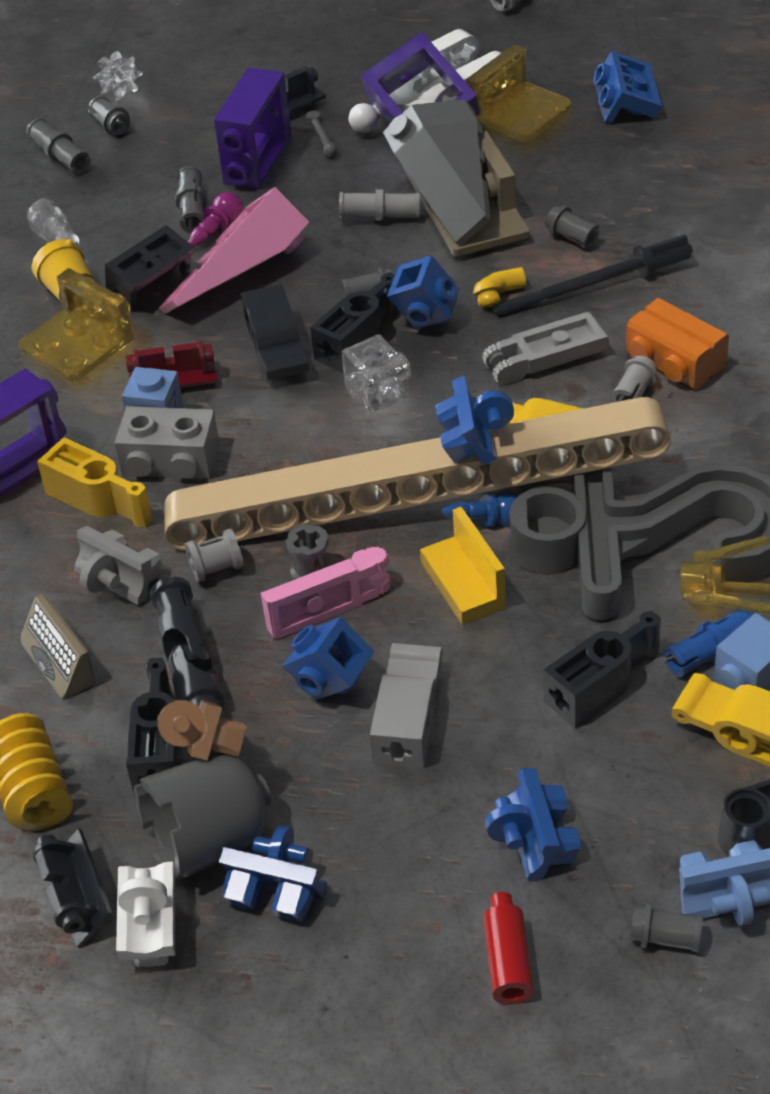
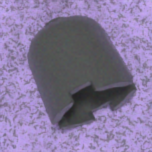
[134,753,271,880]

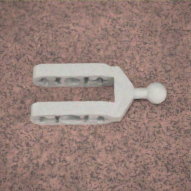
[348,29,516,134]

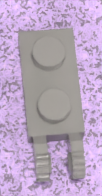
[481,312,609,386]

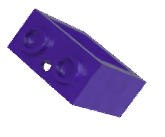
[361,32,480,123]
[214,67,292,190]
[0,368,67,498]

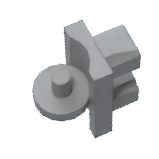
[74,526,161,605]

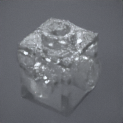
[341,334,411,413]

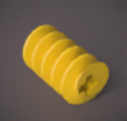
[0,713,73,831]

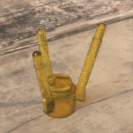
[680,536,770,614]

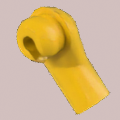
[473,267,526,309]

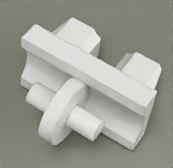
[116,861,175,968]

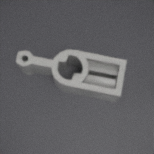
[370,643,442,768]

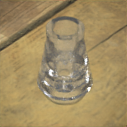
[27,198,79,246]

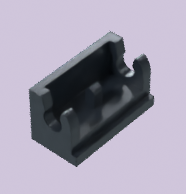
[105,225,194,310]

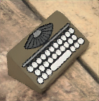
[20,593,96,700]

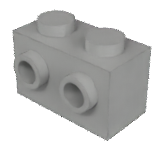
[115,406,219,480]

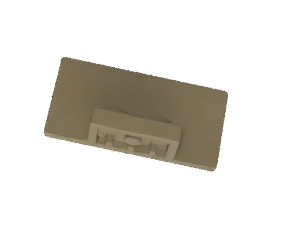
[403,132,529,256]

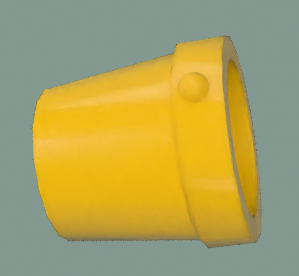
[31,239,96,306]

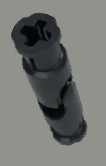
[150,577,224,751]

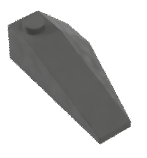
[383,99,490,247]

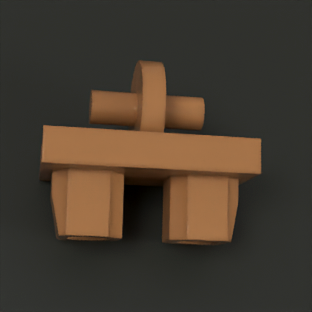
[158,700,247,761]

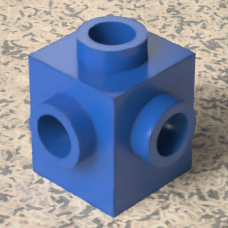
[387,255,460,330]
[283,617,375,700]

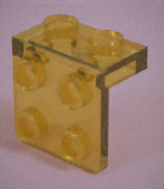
[466,44,571,142]
[18,268,135,382]

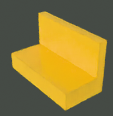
[420,507,506,625]

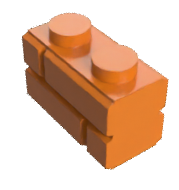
[626,298,729,390]

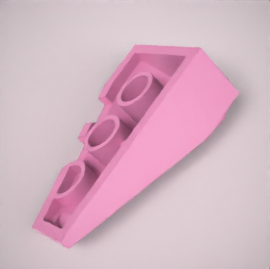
[159,187,309,314]

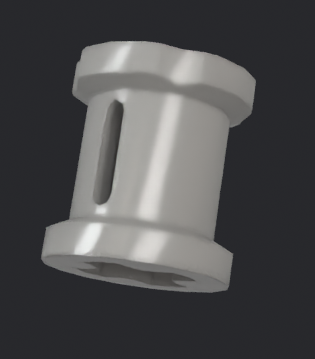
[185,528,244,583]

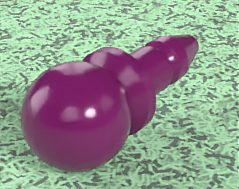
[188,192,243,247]

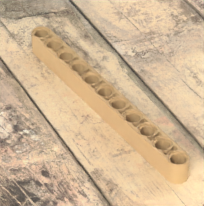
[164,397,671,551]

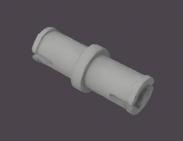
[339,189,420,222]

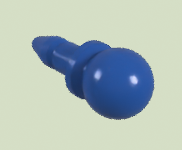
[442,491,518,527]

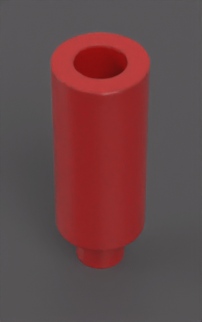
[483,892,534,1005]

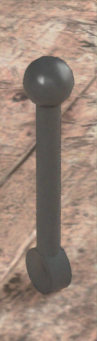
[306,111,338,158]

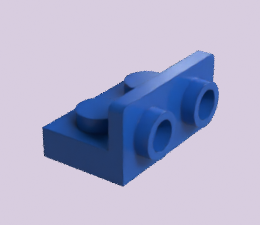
[593,50,662,124]

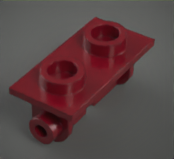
[125,341,217,388]

